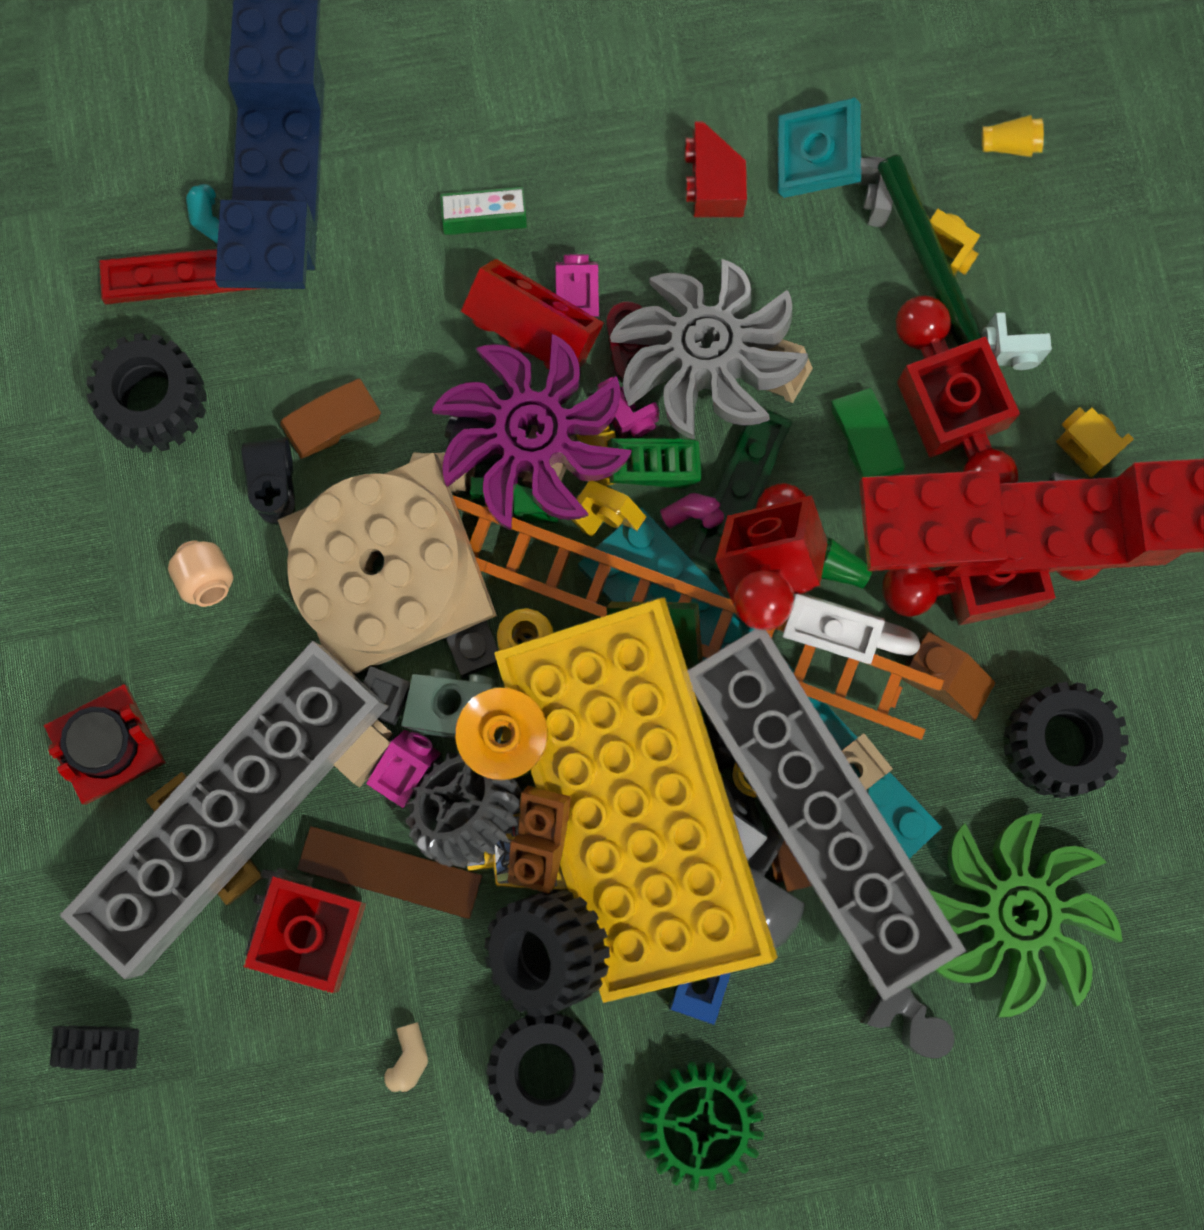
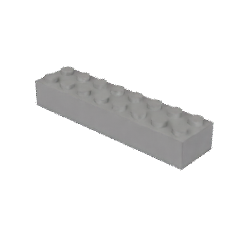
[688,629,966,1001]
[59,641,389,979]

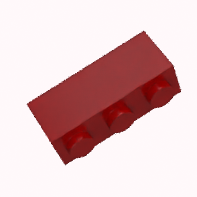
[461,259,604,370]

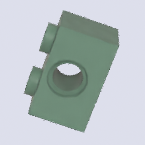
[401,669,503,743]

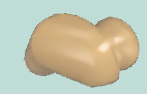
[384,1022,428,1092]

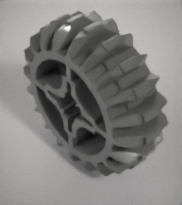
[405,751,523,868]

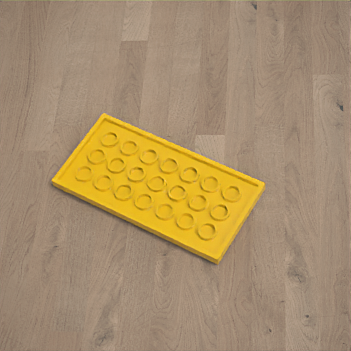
[494,598,778,1003]

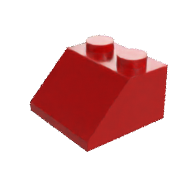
[244,876,366,993]

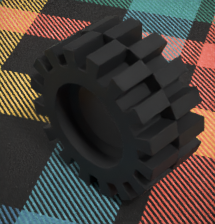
[49,1025,140,1070]

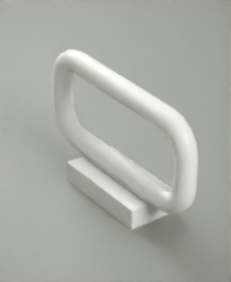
[783,593,920,665]

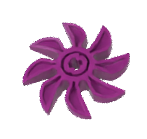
[432,334,632,530]

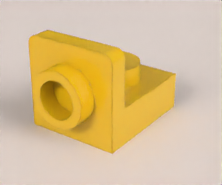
[572,481,646,536]

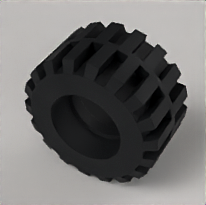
[86,333,207,453]
[1004,682,1129,798]
[485,889,610,1017]
[487,1013,604,1135]

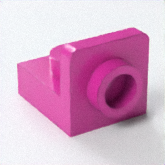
[555,254,599,316]
[597,377,660,439]
[366,730,441,808]

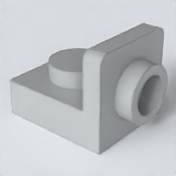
[854,156,893,228]

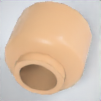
[168,540,234,607]

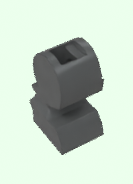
[860,988,954,1058]

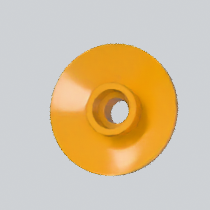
[455,688,548,780]

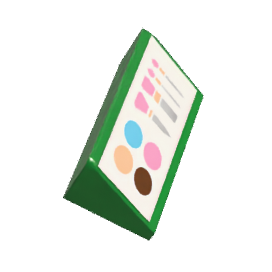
[441,187,527,235]

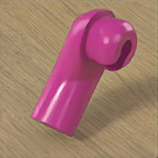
[660,493,724,529]

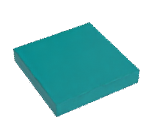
[778,97,861,198]

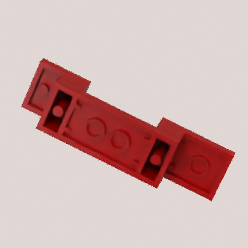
[859,459,1204,578]

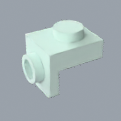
[982,312,1052,370]

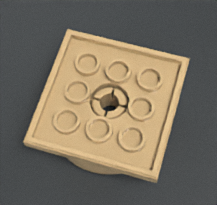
[278,453,497,675]

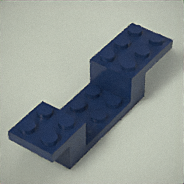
[215,0,325,289]

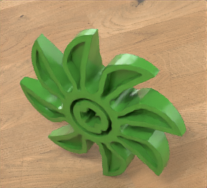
[928,813,1122,1017]

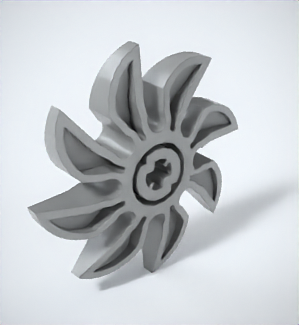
[610,259,808,439]

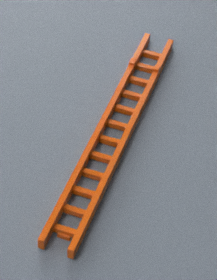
[453,495,944,740]

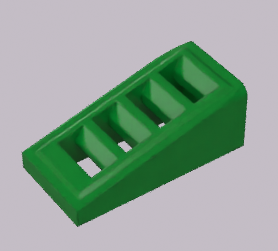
[607,438,701,489]

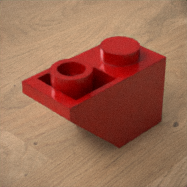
[685,121,747,217]

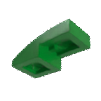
[831,388,905,479]
[471,477,558,523]

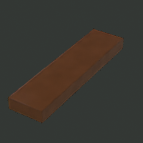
[297,826,483,919]

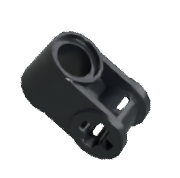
[242,437,296,525]

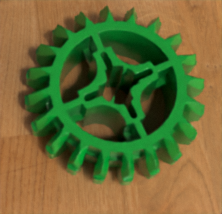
[639,1061,764,1191]

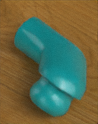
[186,184,219,244]

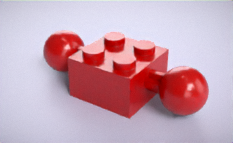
[896,295,1020,484]
[715,483,828,630]
[882,567,1102,626]

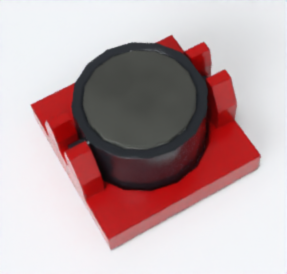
[44,684,166,805]

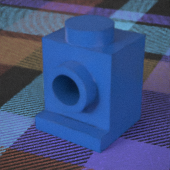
[668,973,731,1025]

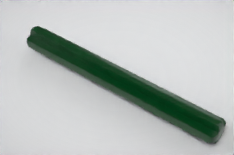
[878,154,982,346]

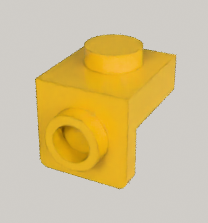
[930,209,981,275]

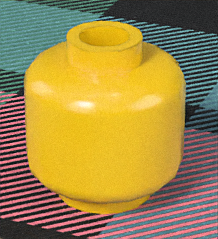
[497,608,553,651]

